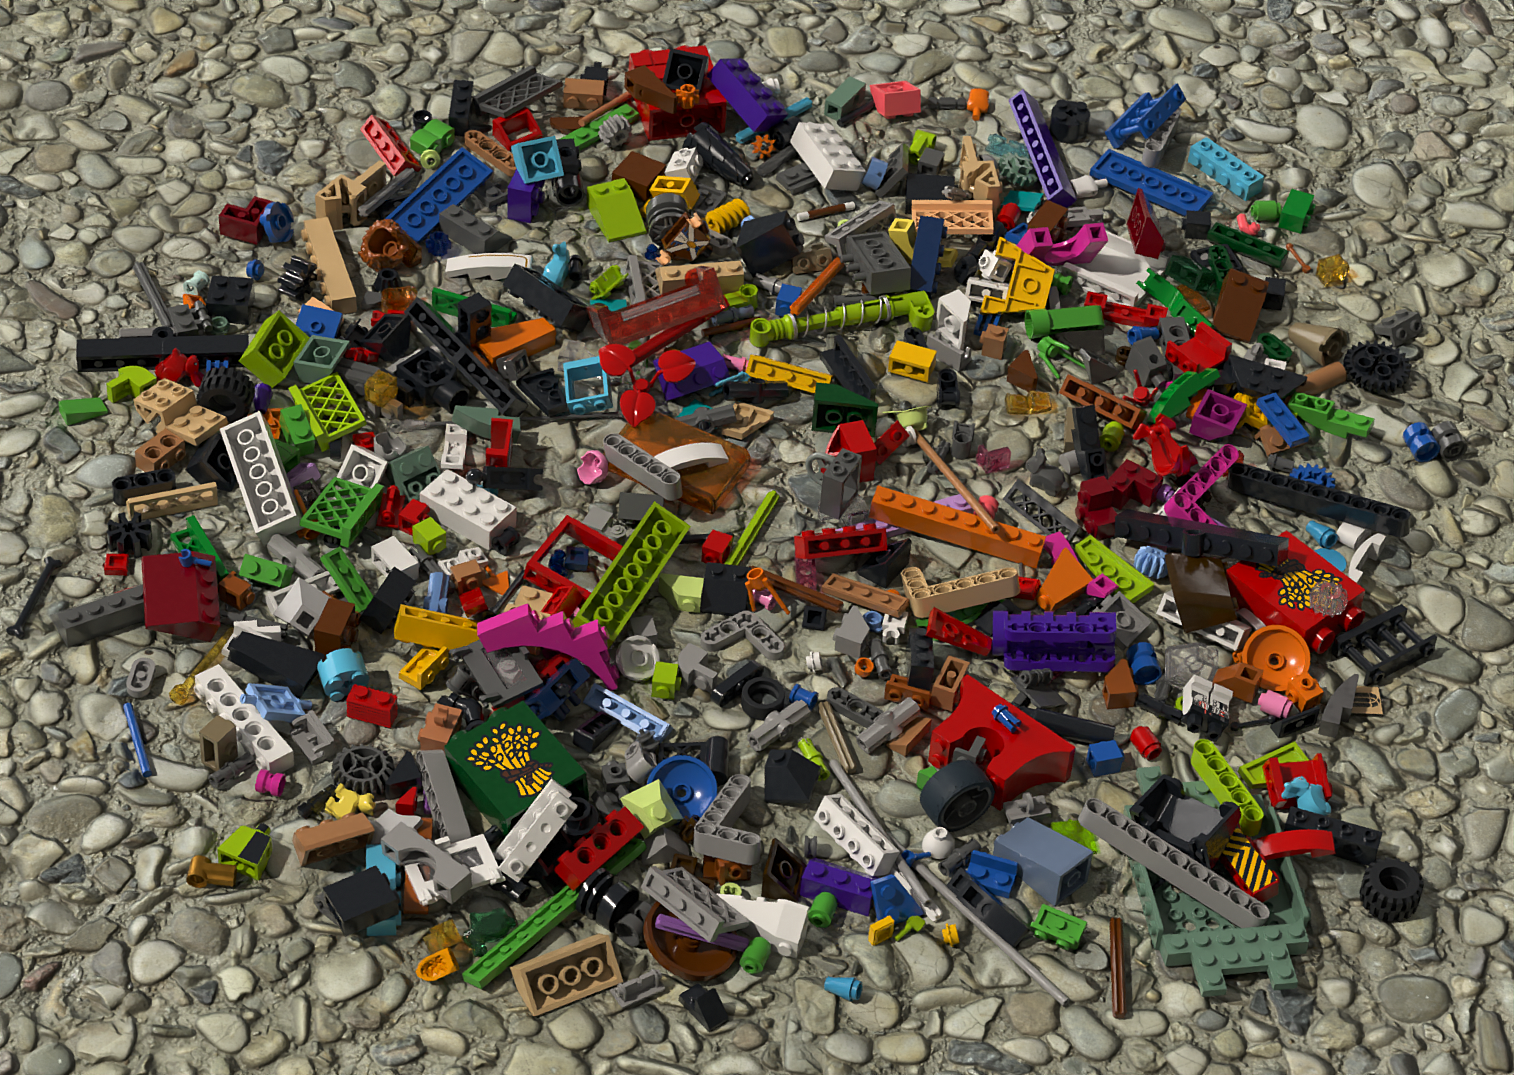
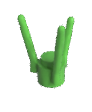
[1037,336,1086,379]

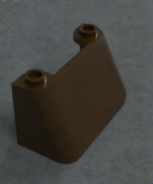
[1164,553,1239,634]

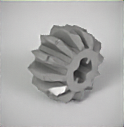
[598,114,633,148]

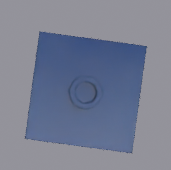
[296,304,343,339]

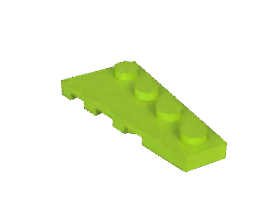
[1074,535,1154,604]

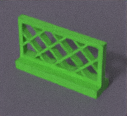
[299,477,384,548]

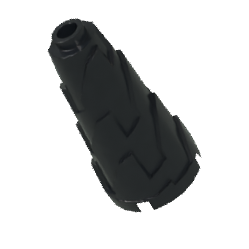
[682,122,754,186]

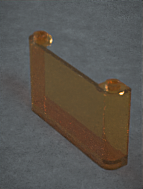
[603,410,751,515]

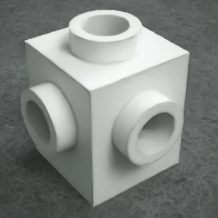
[977,249,1013,283]

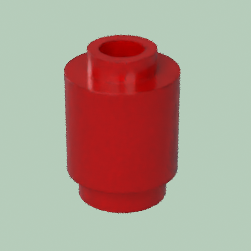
[996,203,1021,231]
[1130,726,1162,761]

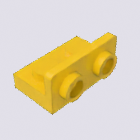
[1233,393,1268,429]

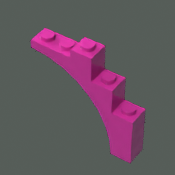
[477,603,620,691]

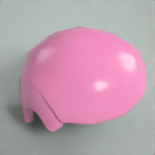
[577,450,608,485]

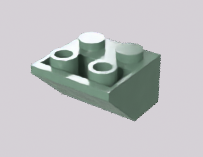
[385,445,441,503]

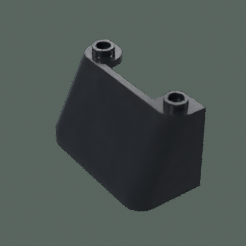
[1129,774,1241,870]

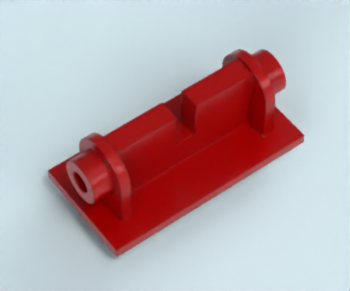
[874,420,910,465]
[376,485,405,528]

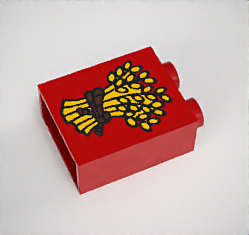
[1226,530,1365,654]

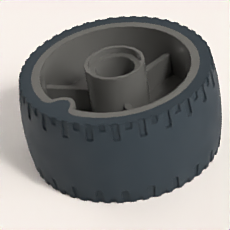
[920,760,995,832]

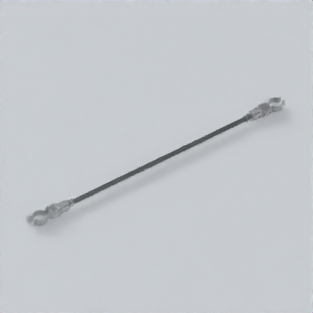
[386,406,661,433]

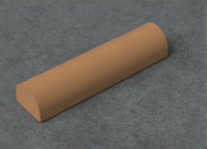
[1283,361,1347,406]

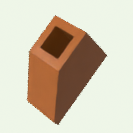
[1102,658,1139,710]
[1211,662,1264,703]

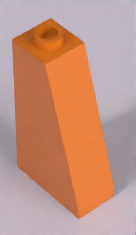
[471,318,557,371]

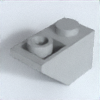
[833,606,870,659]

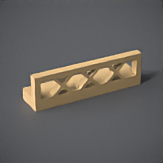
[126,482,218,521]

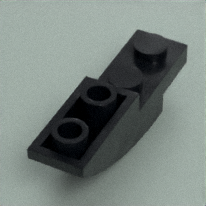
[1071,405,1109,481]
[946,867,1030,948]

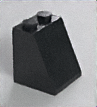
[735,211,805,278]

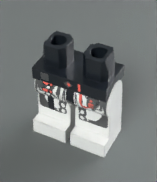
[1181,674,1233,742]

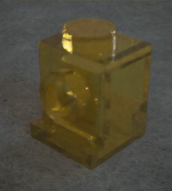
[1315,254,1350,287]
[423,919,462,955]

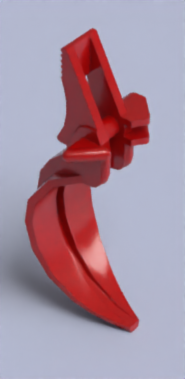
[1133,413,1198,477]

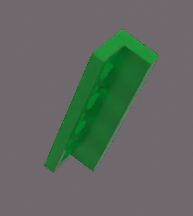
[432,287,517,328]
[170,515,229,592]

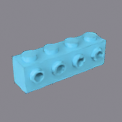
[1188,137,1264,201]

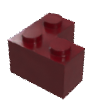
[219,196,273,244]
[1108,459,1164,510]
[1075,476,1117,541]

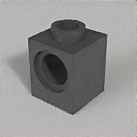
[917,147,945,175]

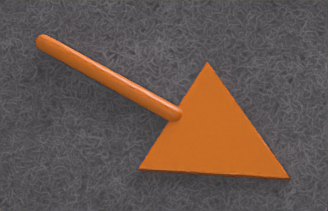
[482,565,509,595]

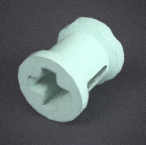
[183,270,210,296]

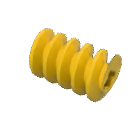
[705,199,751,234]

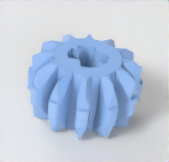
[1133,546,1168,579]

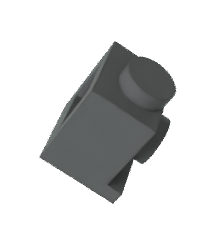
[601,761,630,793]

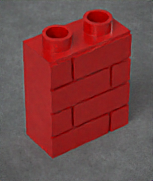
[629,45,727,141]

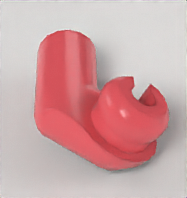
[1236,214,1261,236]

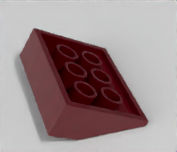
[141,551,221,642]

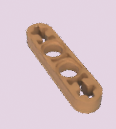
[465,130,517,177]

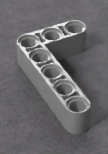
[694,774,761,865]

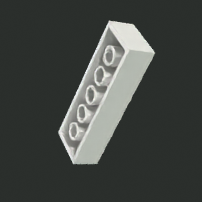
[220,411,305,545]

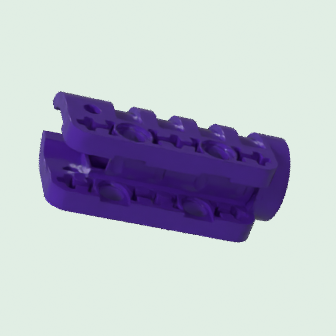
[992,610,1117,672]

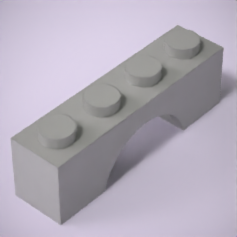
[381,822,473,904]

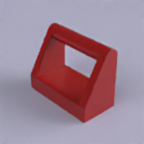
[492,107,543,151]

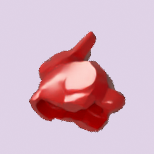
[154,348,204,387]

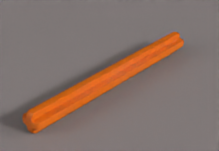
[790,257,845,315]

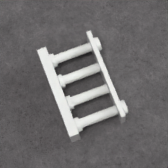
[493,779,577,882]

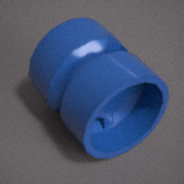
[1402,422,1440,462]
[1126,642,1162,685]

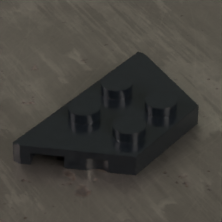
[1227,355,1308,401]

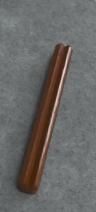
[749,566,844,613]
[1109,917,1127,1019]

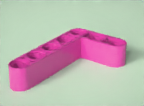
[1164,444,1239,525]

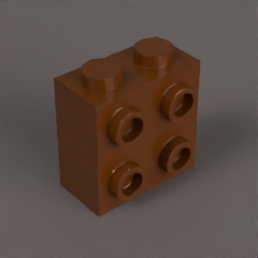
[612,151,667,202]

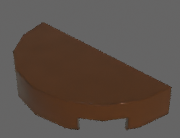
[550,117,583,135]

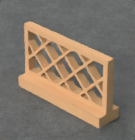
[912,200,993,234]

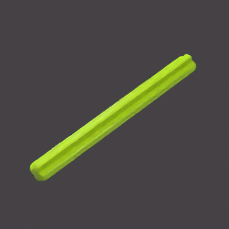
[724,490,780,566]

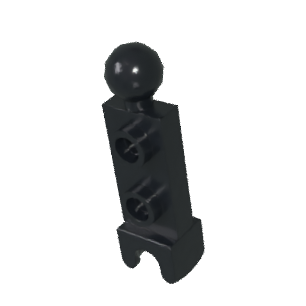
[466,466,544,491]

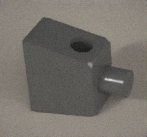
[1125,336,1167,389]

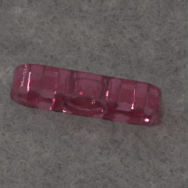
[794,554,817,591]

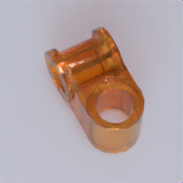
[381,286,418,314]

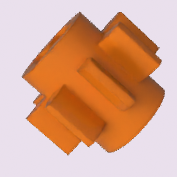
[676,84,699,109]
[751,134,776,159]

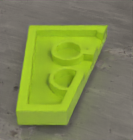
[1238,742,1309,789]

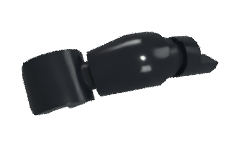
[437,692,485,731]

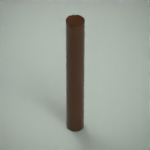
[701,317,761,337]

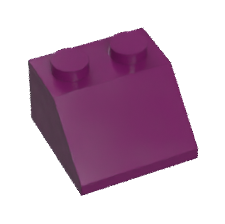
[1189,389,1247,441]

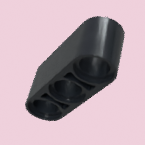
[112,469,176,506]

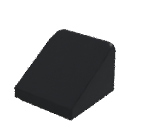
[802,605,827,631]

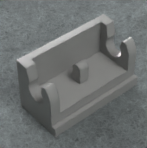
[927,329,972,371]
[290,710,335,765]

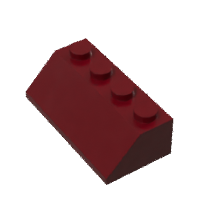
[1126,188,1166,259]

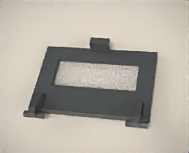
[449,639,544,709]

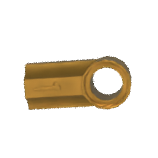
[186,855,237,888]

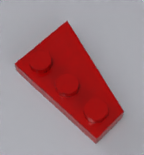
[926,607,992,656]

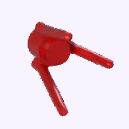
[1122,370,1158,406]

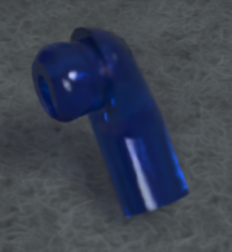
[548,549,568,578]

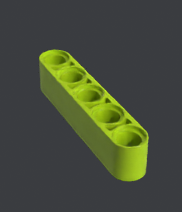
[1191,739,1264,836]

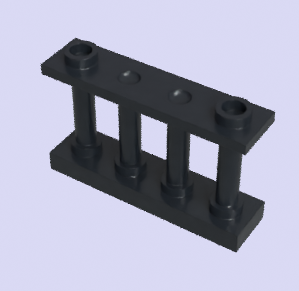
[1331,604,1437,687]

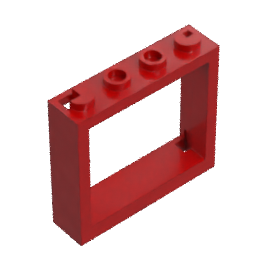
[523,515,623,609]

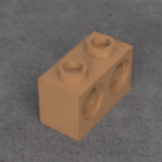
[135,428,186,472]

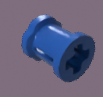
[789,684,819,711]

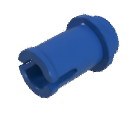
[992,704,1022,733]

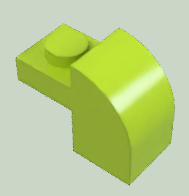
[106,366,157,403]

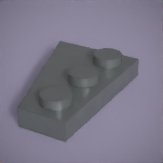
[875,143,909,198]

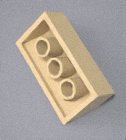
[655,261,744,299]
[510,933,623,1017]

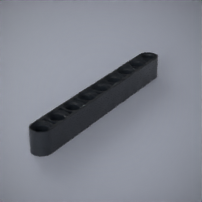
[1228,463,1411,537]

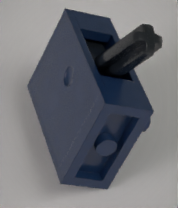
[524,658,590,722]

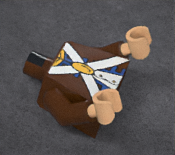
[656,212,713,266]

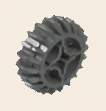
[331,742,395,798]

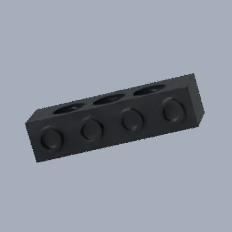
[1283,806,1383,866]

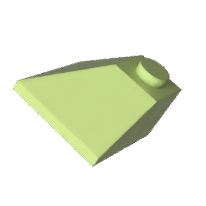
[620,779,683,839]

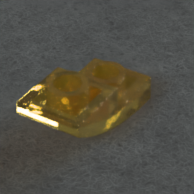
[1004,390,1052,415]

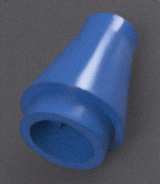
[1127,326,1159,345]

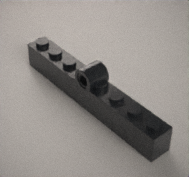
[404,297,529,417]
[76,326,249,373]
[1114,509,1289,566]

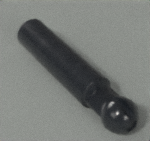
[1010,702,1116,744]

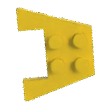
[980,237,1055,315]

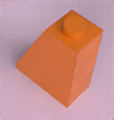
[1035,547,1093,612]

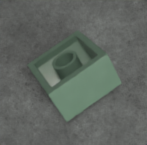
[294,335,350,384]

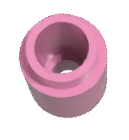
[1257,690,1293,719]

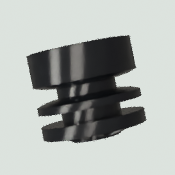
[576,868,640,932]

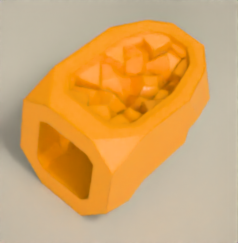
[416,947,460,981]

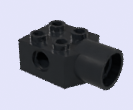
[551,139,584,207]
[396,346,470,414]

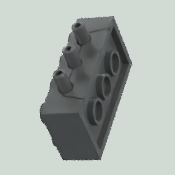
[840,231,911,296]

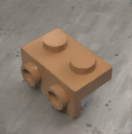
[1254,420,1307,456]

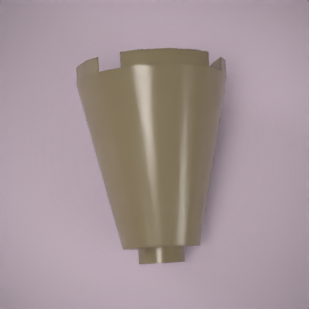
[1288,322,1347,367]

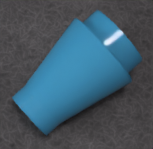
[1306,521,1338,548]
[824,976,863,1002]

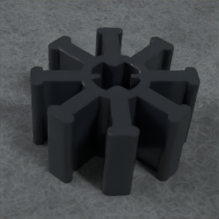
[277,255,318,301]
[107,512,152,559]

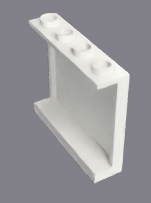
[1062,231,1168,307]

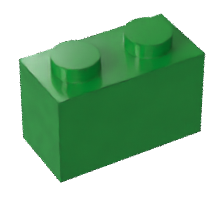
[1278,189,1316,234]

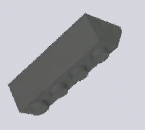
[50,584,145,648]

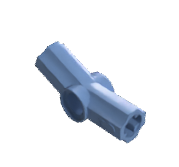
[423,572,450,614]

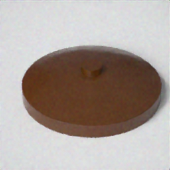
[643,901,738,981]

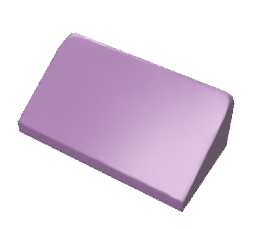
[287,462,321,497]

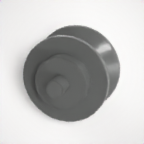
[634,729,660,754]

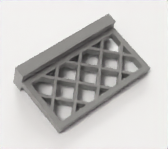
[625,255,686,326]
[641,866,750,943]

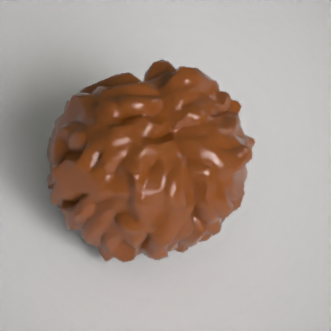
[358,219,410,272]

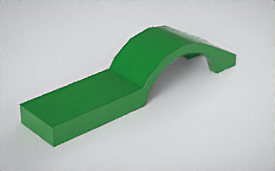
[1136,268,1215,336]

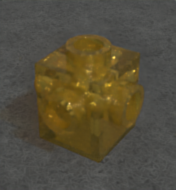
[364,370,398,408]

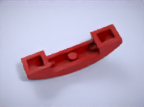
[1084,291,1168,327]
[459,587,488,618]
[1252,829,1335,860]

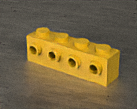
[394,604,483,652]

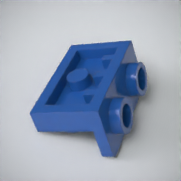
[967,850,1019,899]

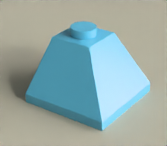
[511,136,564,184]

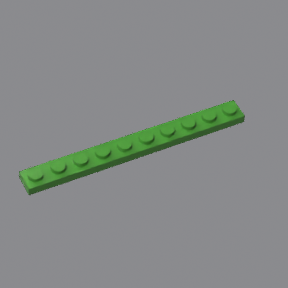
[462,837,647,989]

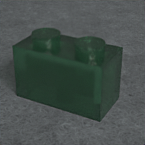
[1164,255,1216,292]

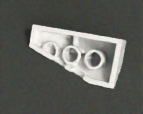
[716,893,809,959]

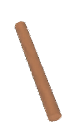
[578,91,633,127]

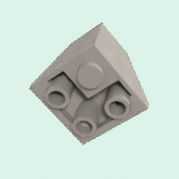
[273,577,331,639]

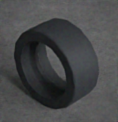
[741,677,785,721]

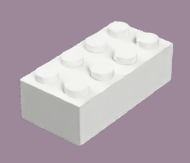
[790,122,866,191]
[420,469,517,550]

